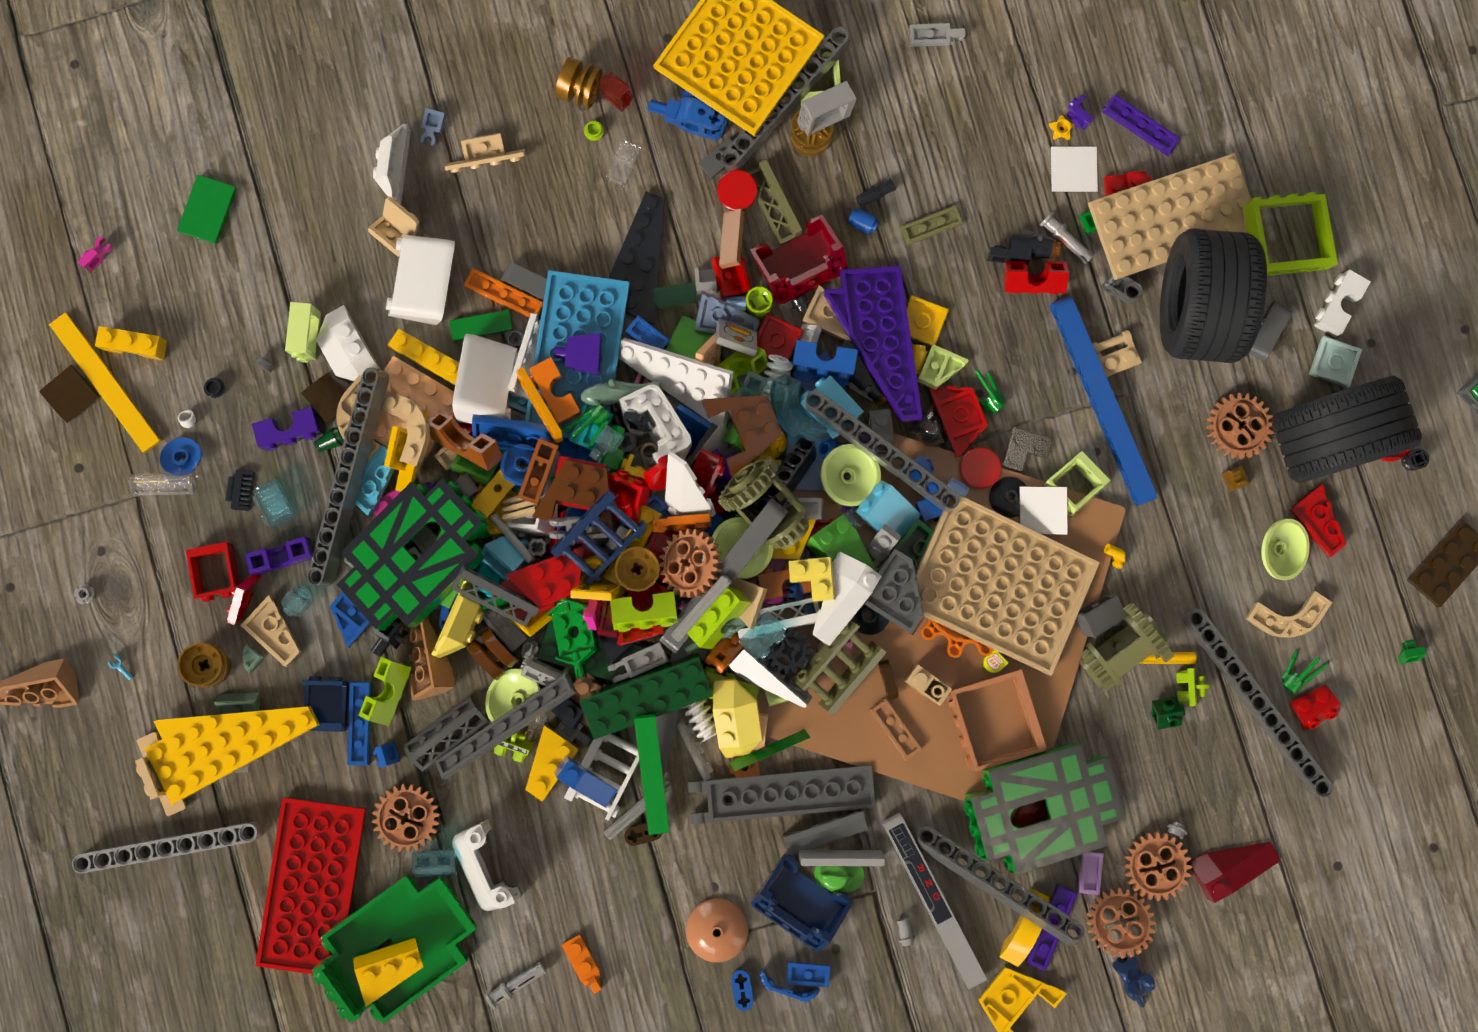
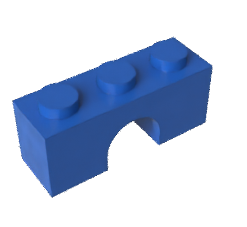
[793,340,858,379]
[900,455,947,523]

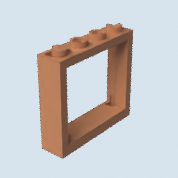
[946,669,1047,772]

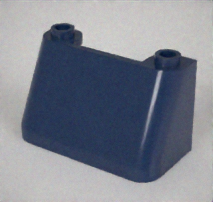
[751,854,854,951]

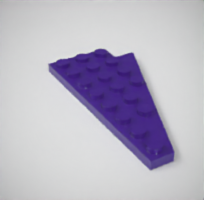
[823,266,923,422]

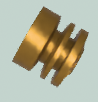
[555,57,603,109]
[790,109,834,157]
[615,546,660,592]
[177,642,230,688]

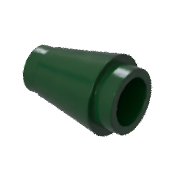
[314,427,344,452]

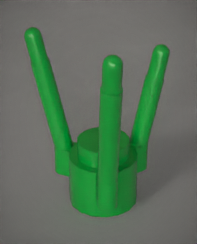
[961,369,1006,413]
[561,404,610,448]
[1281,651,1329,694]

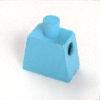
[481,536,529,581]

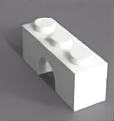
[1314,269,1371,337]

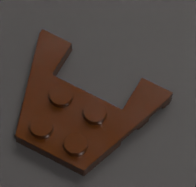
[701,395,783,477]
[533,460,614,533]

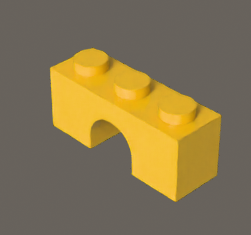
[95,326,167,361]

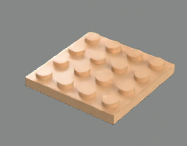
[364,356,454,467]

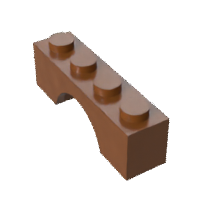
[427,410,502,471]

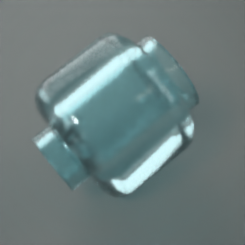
[281,586,313,616]

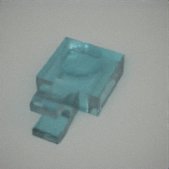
[589,424,625,462]

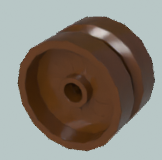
[467,627,520,680]

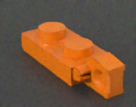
[653,513,712,534]
[561,934,602,994]

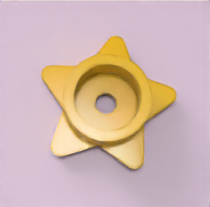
[1049,115,1075,140]

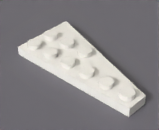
[619,338,733,428]

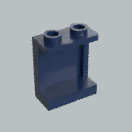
[302,676,348,732]

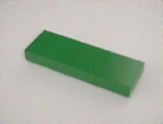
[449,310,513,341]

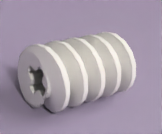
[758,355,793,401]
[682,699,717,742]

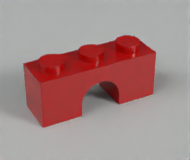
[1003,261,1069,294]

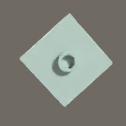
[1309,336,1362,388]

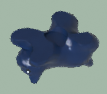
[1112,954,1155,1008]

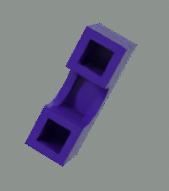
[252,407,322,451]
[245,537,314,576]

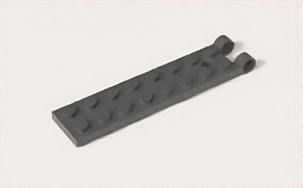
[687,765,876,824]

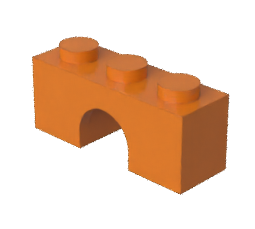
[529,357,581,426]

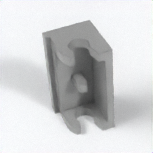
[520,651,569,687]

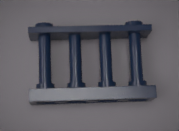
[551,488,647,586]

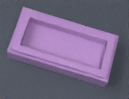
[1078,851,1104,895]

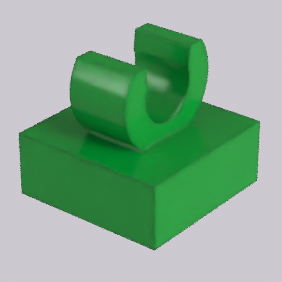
[1398,639,1427,665]

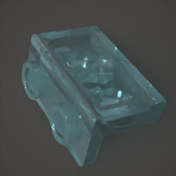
[738,611,786,661]

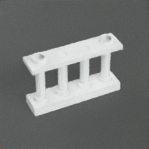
[564,734,639,821]

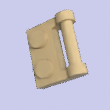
[1092,330,1142,377]

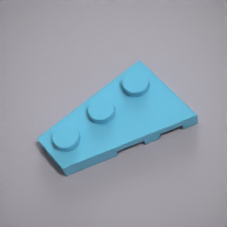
[355,445,395,518]

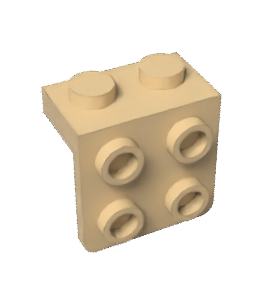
[368,196,419,257]

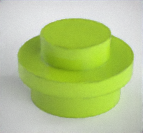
[584,121,604,141]

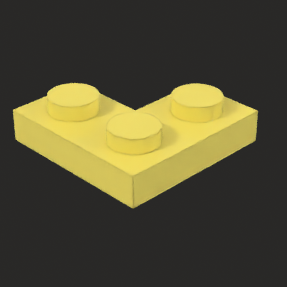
[789,557,835,602]

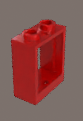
[186,542,240,602]

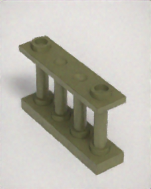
[793,620,887,716]

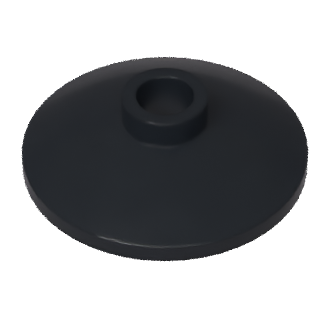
[989,477,1027,518]
[851,604,889,635]

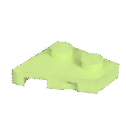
[917,344,969,390]

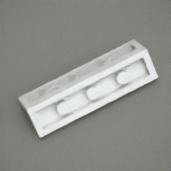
[508,313,540,400]
[738,598,819,639]

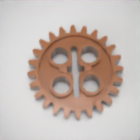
[1206,393,1274,459]
[659,529,723,598]
[372,784,441,853]
[1122,831,1192,901]
[1086,888,1156,959]

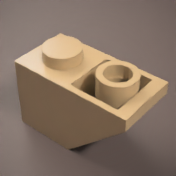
[904,664,952,706]

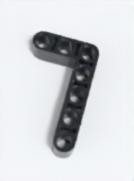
[718,436,817,519]

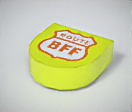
[983,649,1008,673]

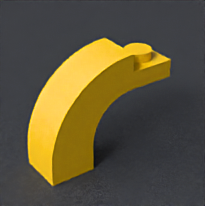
[999,888,1050,966]

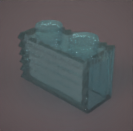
[253,480,297,528]
[412,848,457,878]

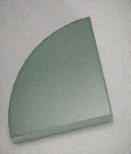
[243,644,264,673]

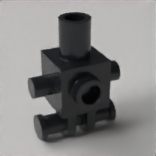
[370,617,414,658]

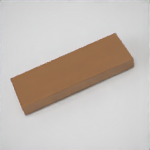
[719,209,744,269]
[870,698,923,761]

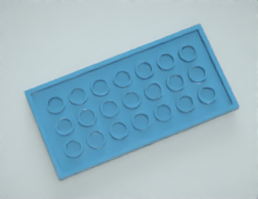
[525,270,630,444]

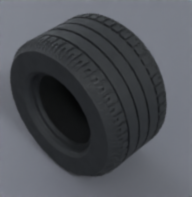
[1160,228,1267,363]
[1272,375,1422,483]

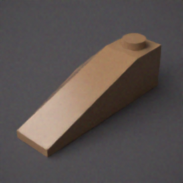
[409,617,455,700]
[0,659,79,708]

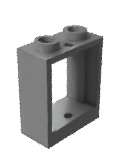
[797,81,856,136]

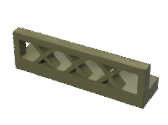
[748,159,802,246]

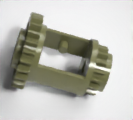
[718,456,809,549]
[1078,602,1174,691]

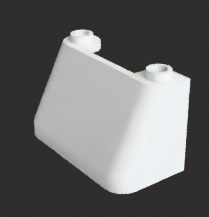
[386,235,455,325]
[452,334,519,424]
[619,385,692,464]
[452,819,521,911]

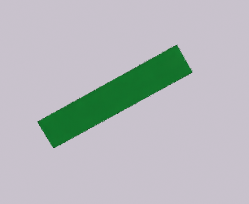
[729,729,811,771]

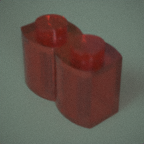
[600,72,633,112]

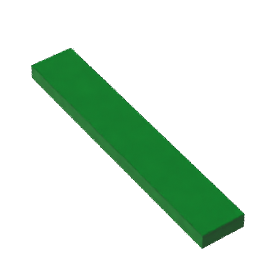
[634,714,670,835]

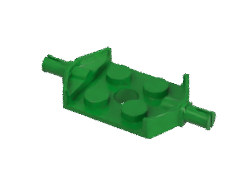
[547,597,597,678]

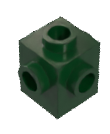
[1151,696,1185,730]

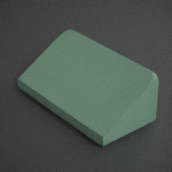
[214,692,260,715]

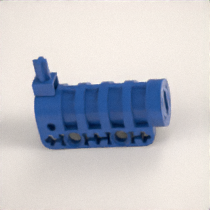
[648,89,728,140]

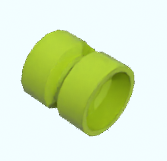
[746,287,772,318]

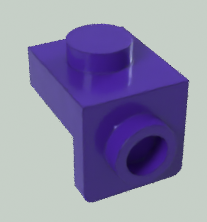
[1067,95,1094,130]

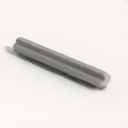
[671,574,732,642]
[604,779,672,840]

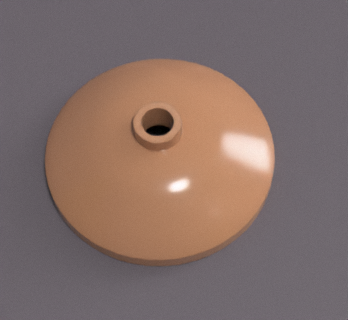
[686,898,748,962]

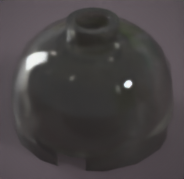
[910,405,947,447]

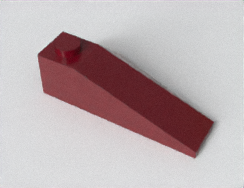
[1187,842,1281,903]

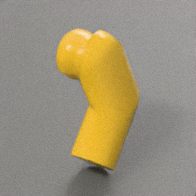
[1104,544,1126,569]

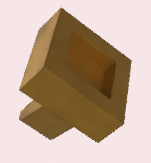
[1221,466,1250,492]

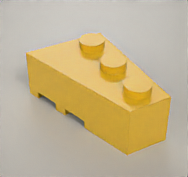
[525,725,580,802]
[353,938,423,1007]

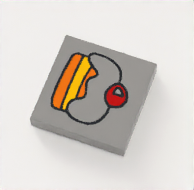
[716,318,757,357]

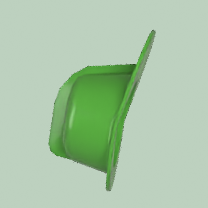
[814,866,864,892]

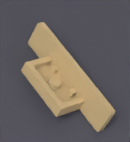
[445,133,526,173]
[135,732,187,816]

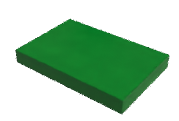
[177,175,237,245]

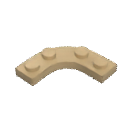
[336,375,381,461]
[381,391,430,468]
[1245,591,1333,638]

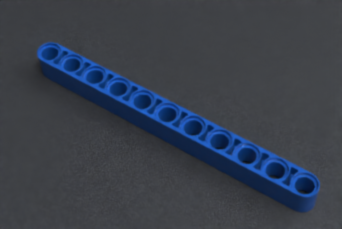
[1050,296,1157,507]

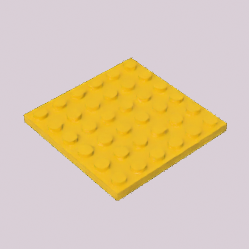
[653,0,824,136]

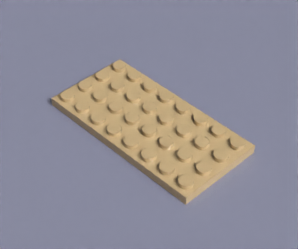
[1088,153,1251,280]

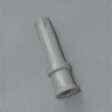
[1040,212,1094,264]
[484,962,547,1010]

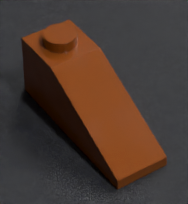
[517,437,560,505]

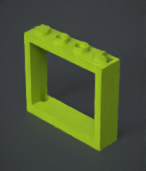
[1242,192,1338,276]

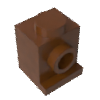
[730,756,760,778]

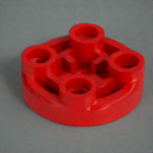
[717,170,758,211]
[960,447,1001,489]
[643,455,668,491]

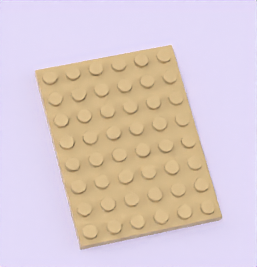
[916,494,1100,676]

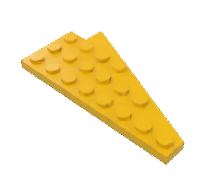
[144,706,320,805]

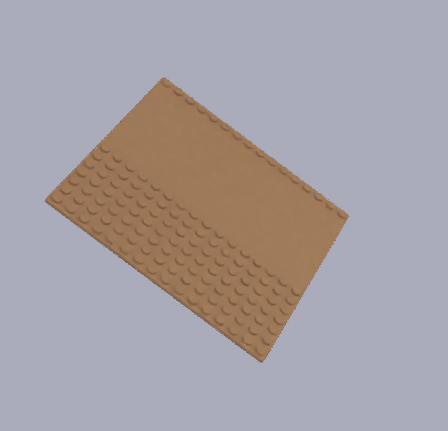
[730,423,1126,822]

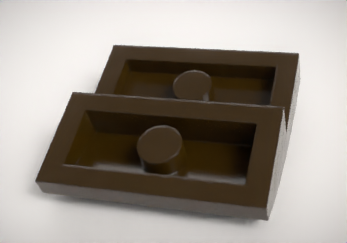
[39,365,99,423]
[301,370,350,424]

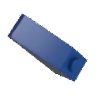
[554,755,618,808]

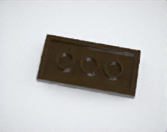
[1407,519,1478,607]

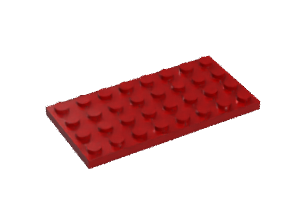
[255,797,367,974]

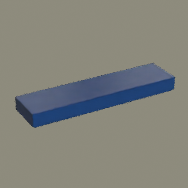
[347,682,372,765]

